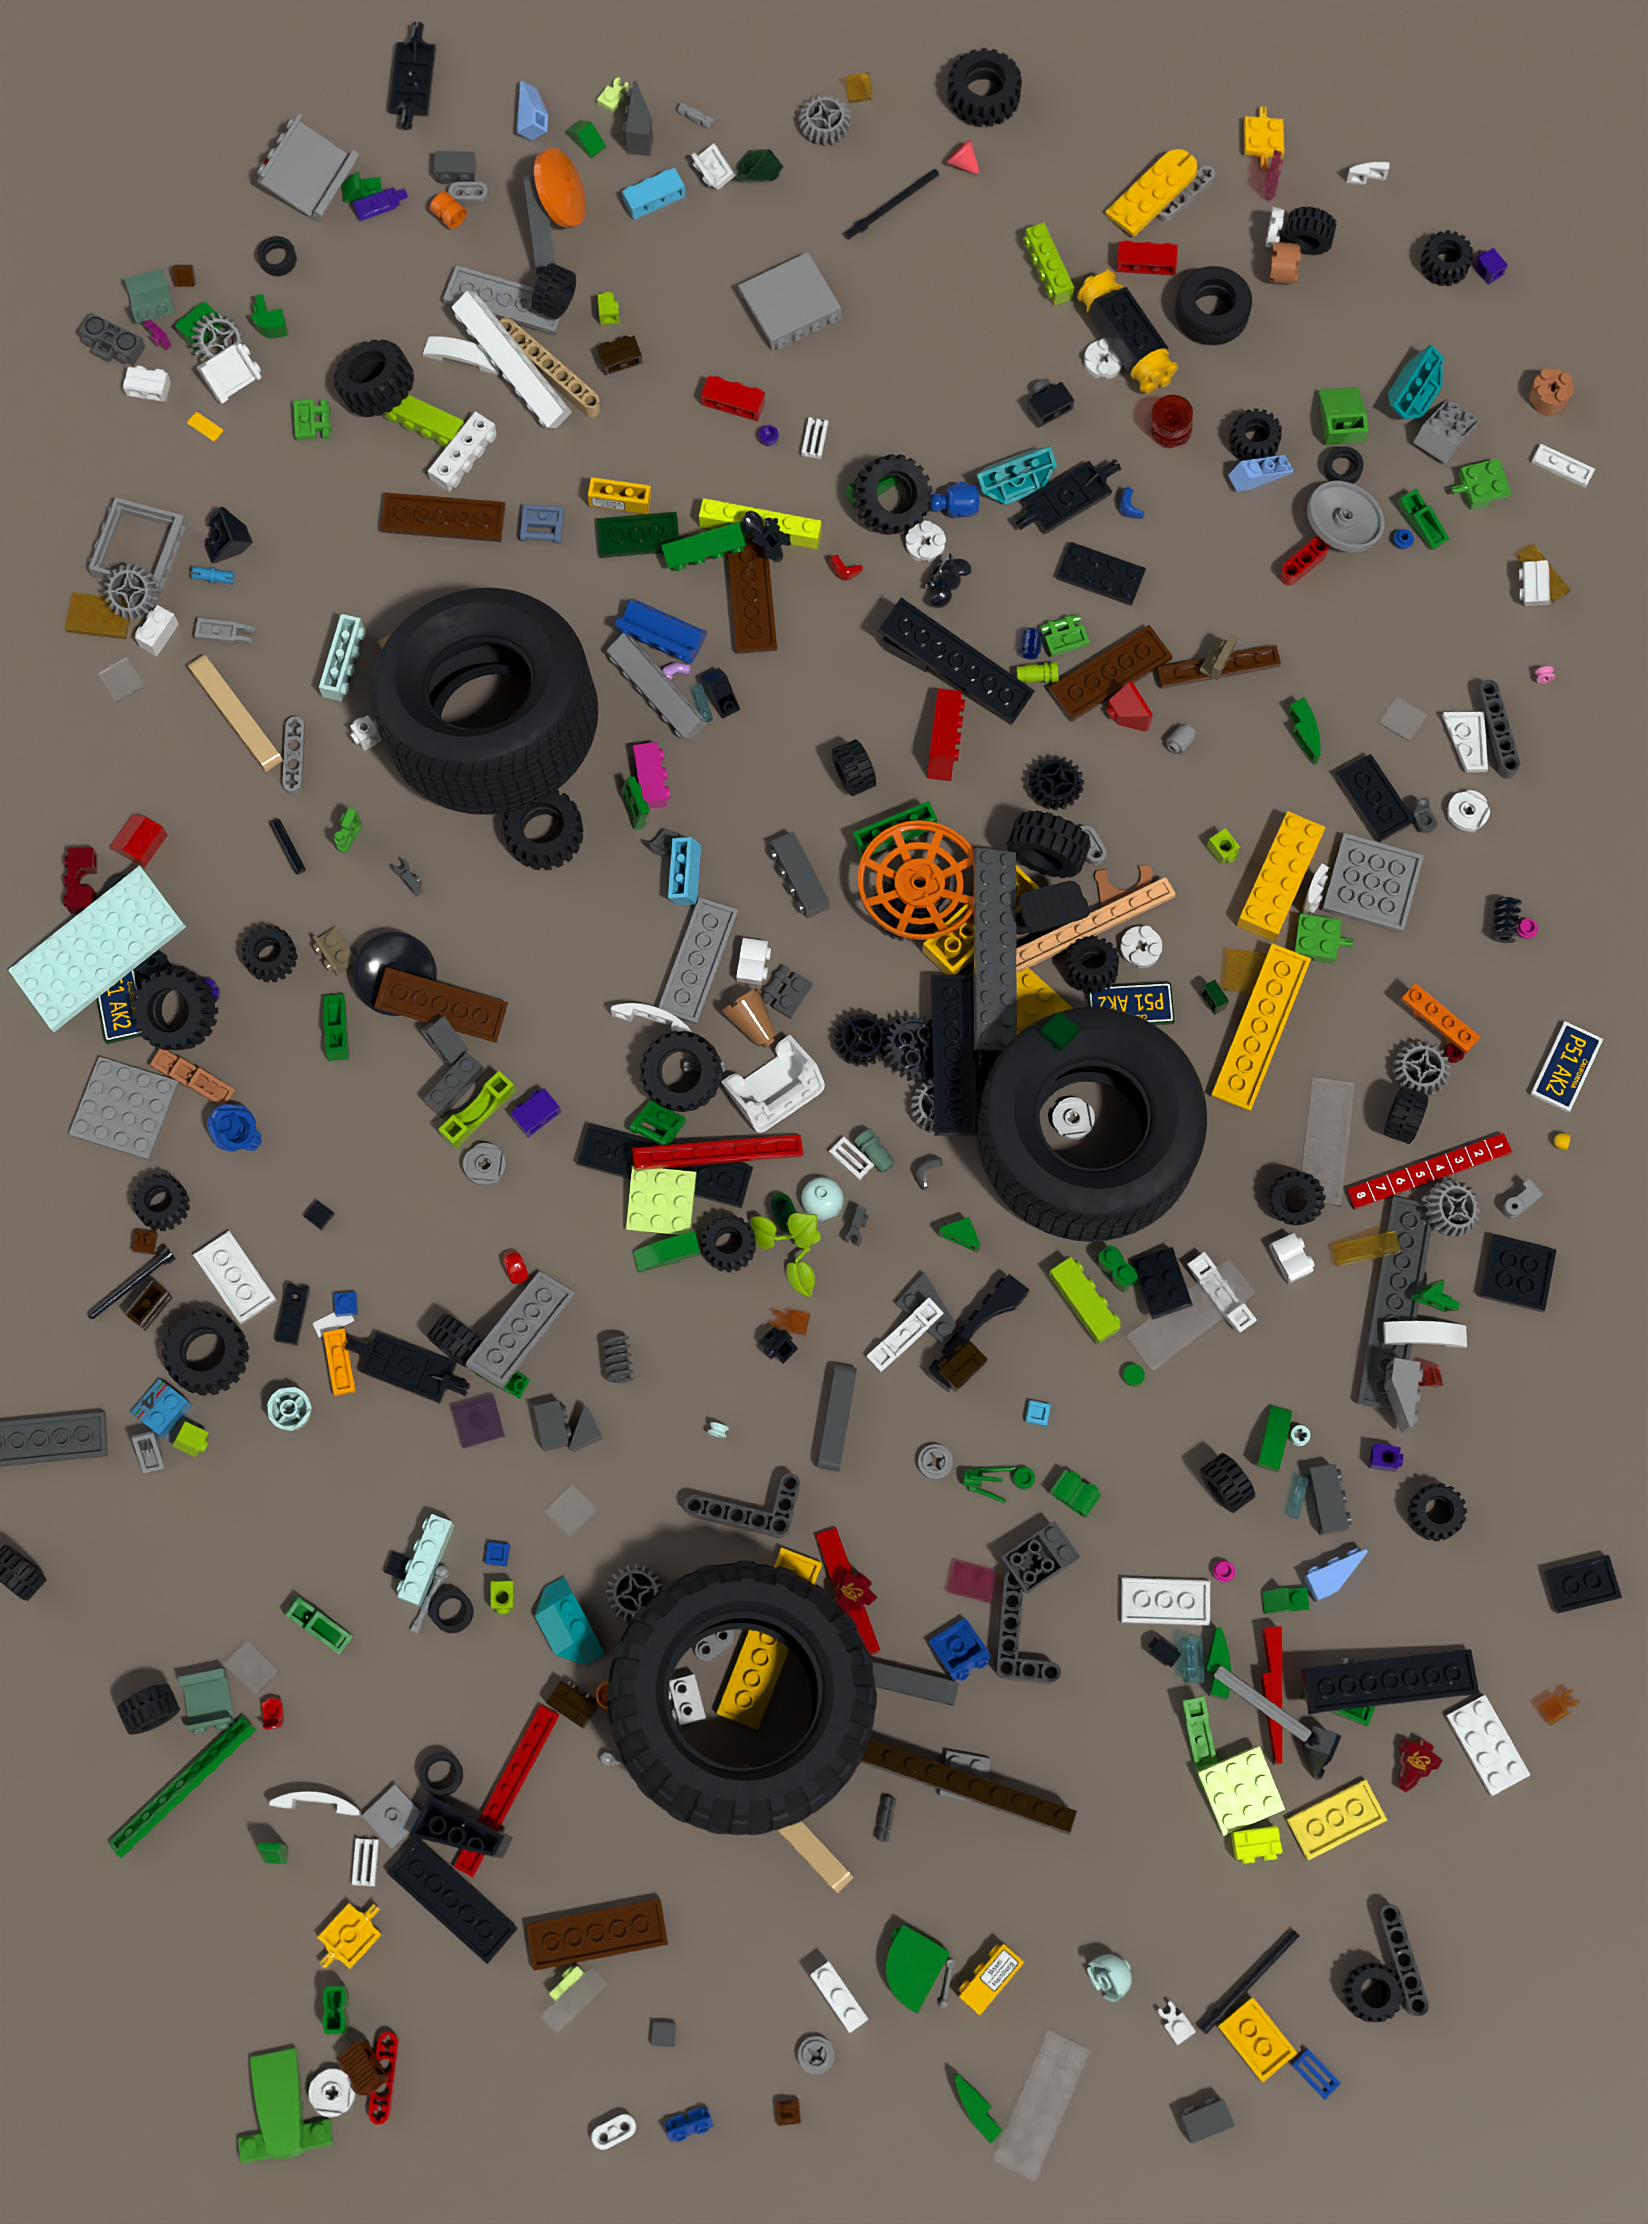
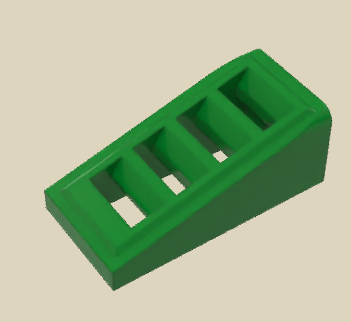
[258,1843,288,1864]

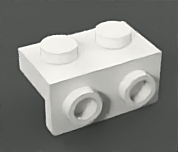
[691,143,736,190]

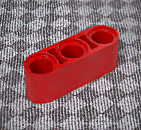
[1280,536,1330,586]

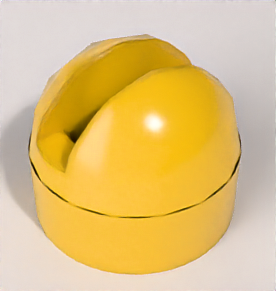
[1554,1133,1570,1151]

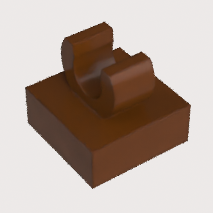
[172,265,196,287]
[131,1230,158,1255]
[776,2099,801,2126]

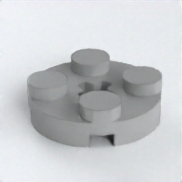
[463,1143,506,1186]

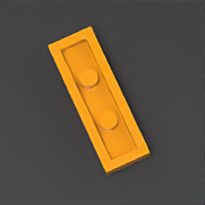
[323,1328,356,1397]

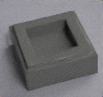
[651,2022,676,2047]

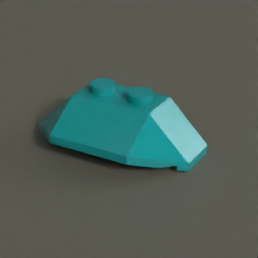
[1388,344,1444,419]
[976,446,1057,505]
[535,1577,606,1665]

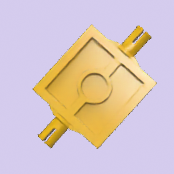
[1244,106,1284,169]
[317,1903,383,1969]

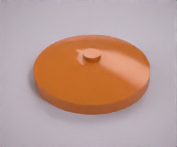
[534,148,586,228]

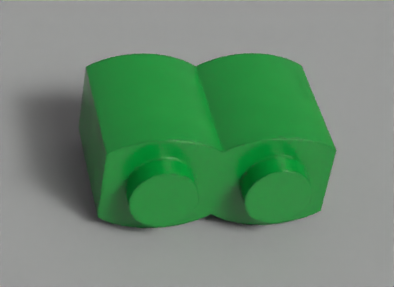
[1097,1245,1138,1293]
[1049,1470,1101,1518]
[322,1986,349,2034]

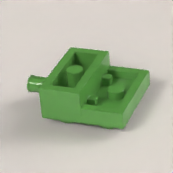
[1451,459,1512,510]
[1294,913,1354,964]

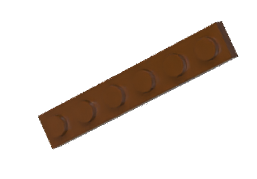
[1157,645,1281,689]

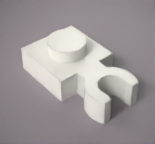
[1157,2001,1196,2045]

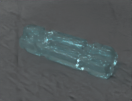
[692,684,713,723]
[1288,1476,1308,1519]

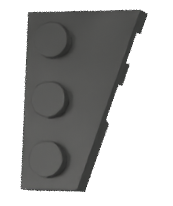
[896,1272,959,1347]

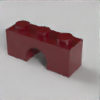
[63,847,97,914]

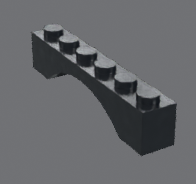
[928,1274,1029,1393]

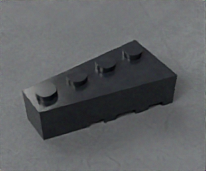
[408,1794,513,1858]

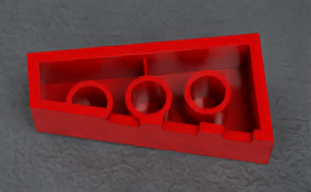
[927,688,965,781]

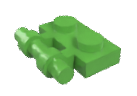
[293,399,332,440]
[1040,614,1090,657]
[334,807,362,854]

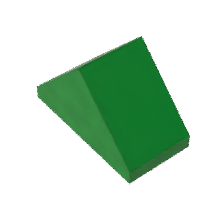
[566,120,606,159]
[939,1217,980,1253]

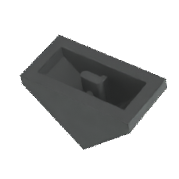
[569,1406,603,1452]

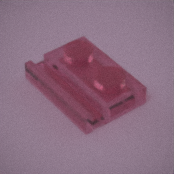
[947,1561,998,1604]

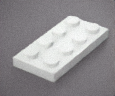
[1445,1695,1530,1797]

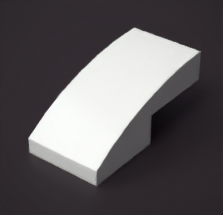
[1346,162,1390,185]

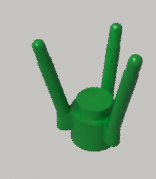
[964,1466,1016,1503]

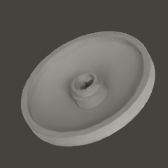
[1307,481,1385,552]

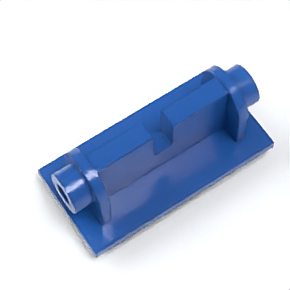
[664,2107,714,2142]

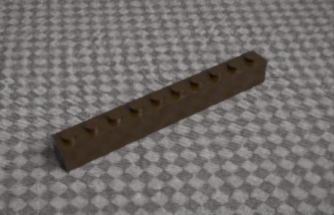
[860,1739,1077,1835]

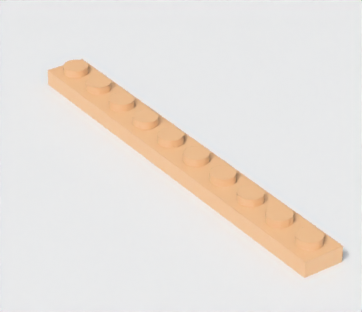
[1016,877,1176,974]

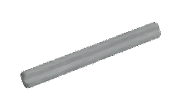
[1214,1666,1311,1741]

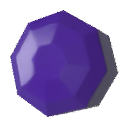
[759,425,779,447]

